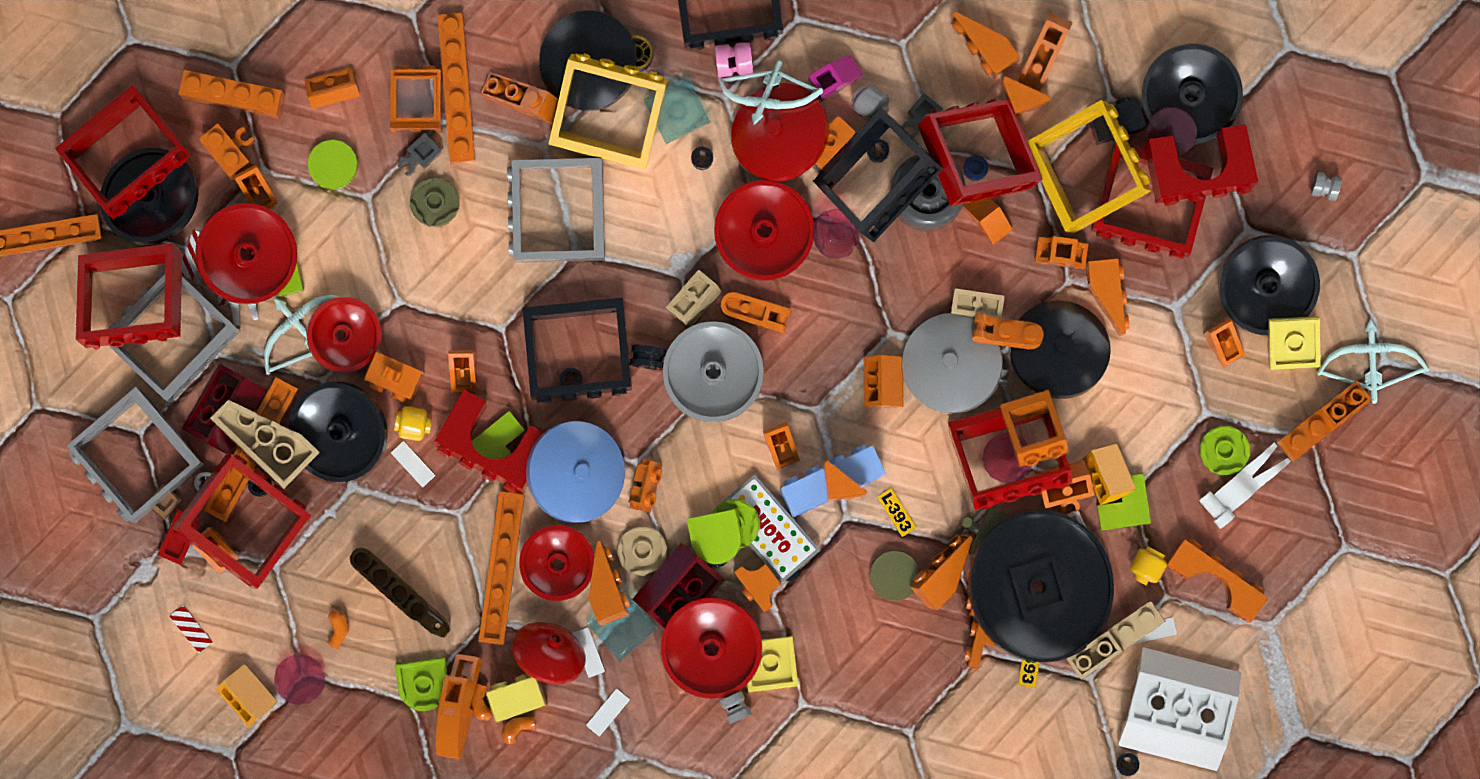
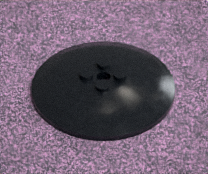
[969,510,1114,663]

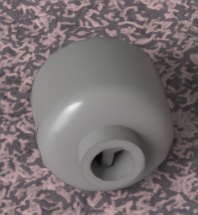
[852,85,889,121]

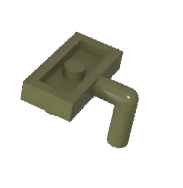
[961,507,1011,555]

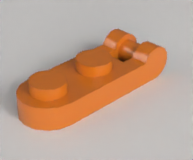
[721,292,792,334]
[972,314,1044,349]

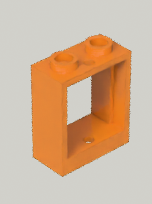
[1000,390,1069,467]

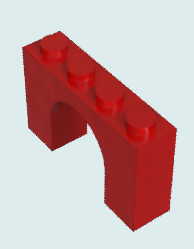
[1144,125,1259,206]
[434,390,544,494]

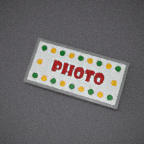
[719,474,821,584]

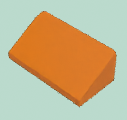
[304,67,360,109]

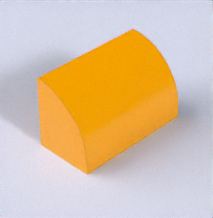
[1082,444,1136,505]
[216,664,277,728]

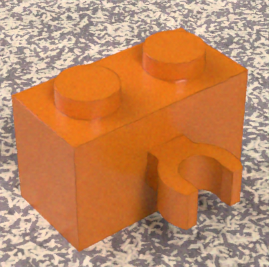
[199,123,255,181]
[364,352,424,403]
[1035,460,1094,514]

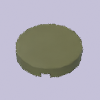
[410,177,460,227]
[870,551,919,601]

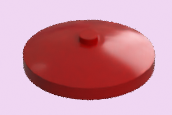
[731,83,829,182]
[714,180,815,281]
[195,203,297,304]
[661,597,762,699]

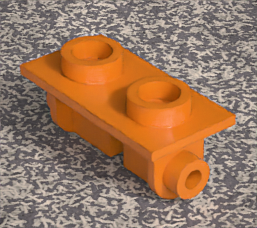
[628,459,662,513]

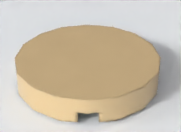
[617,526,667,576]

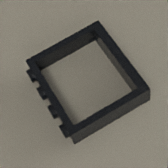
[678,0,783,50]
[813,108,943,242]
[522,298,632,403]

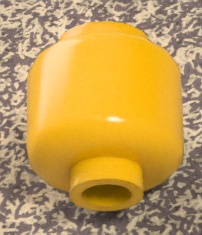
[394,406,432,441]
[1130,546,1167,585]

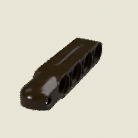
[350,548,451,638]

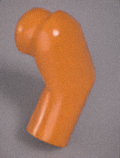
[327,610,349,649]
[470,683,493,721]
[501,717,535,744]

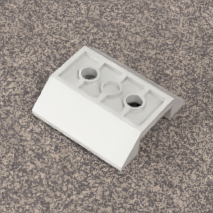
[1118,647,1241,771]

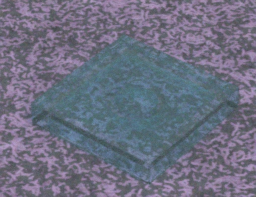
[643,78,710,145]
[587,590,658,662]

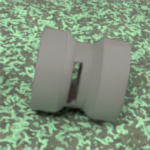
[1310,171,1342,202]
[719,691,752,724]

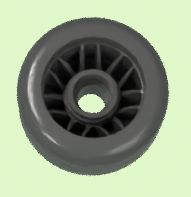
[890,153,966,232]

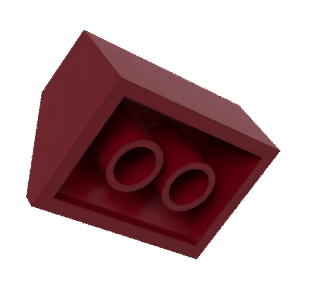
[182,364,266,455]
[632,542,725,628]

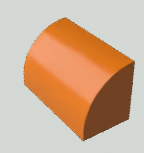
[864,355,903,408]

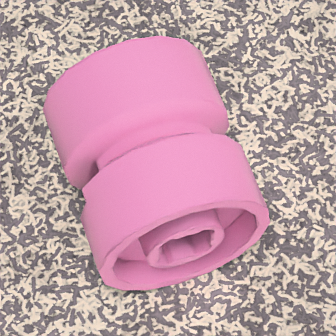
[715,42,753,78]

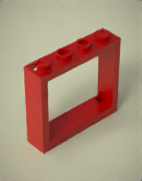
[55,85,191,219]
[917,99,1043,207]
[1091,143,1213,259]
[76,243,182,350]
[948,408,1072,510]
[172,454,311,589]

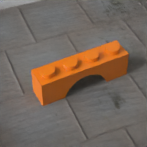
[178,70,286,119]
[1167,539,1268,623]

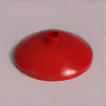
[306,297,382,373]
[519,525,595,601]
[512,622,586,684]

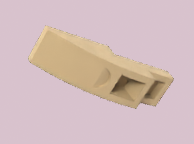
[1067,600,1166,679]

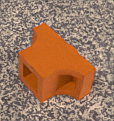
[815,116,856,170]
[1035,236,1088,270]
[734,564,781,613]

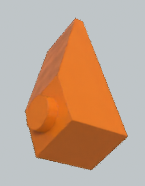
[1017,12,1073,92]

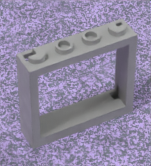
[507,158,605,263]
[108,271,240,403]
[67,387,205,523]

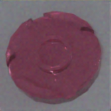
[1147,107,1197,156]
[813,208,859,259]
[982,433,1032,483]
[274,654,326,705]

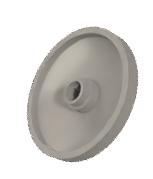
[902,313,1003,414]
[663,322,764,423]

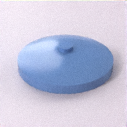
[526,421,625,523]

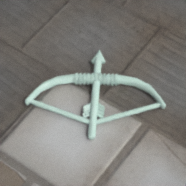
[718,60,823,125]
[264,295,340,375]
[1317,319,1429,404]

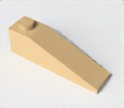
[210,400,320,489]

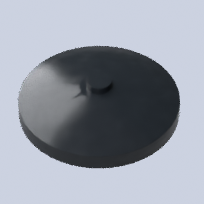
[539,10,638,111]
[1142,43,1243,144]
[100,148,199,245]
[1218,235,1320,335]
[1009,300,1111,399]
[288,381,388,482]

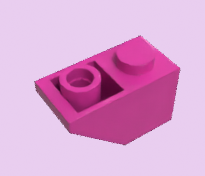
[808,54,864,102]

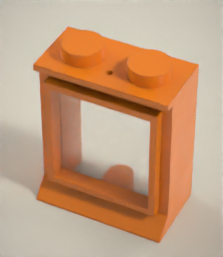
[389,65,442,133]

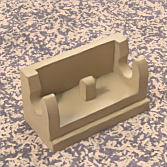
[666,270,722,328]
[950,288,1005,318]

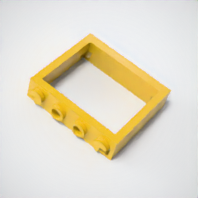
[549,53,669,170]
[1027,100,1151,234]

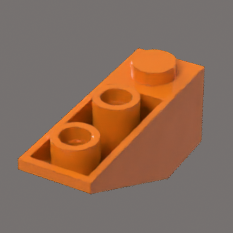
[951,12,1020,79]
[480,72,559,124]
[1086,259,1129,336]
[909,534,973,610]
[589,541,631,626]

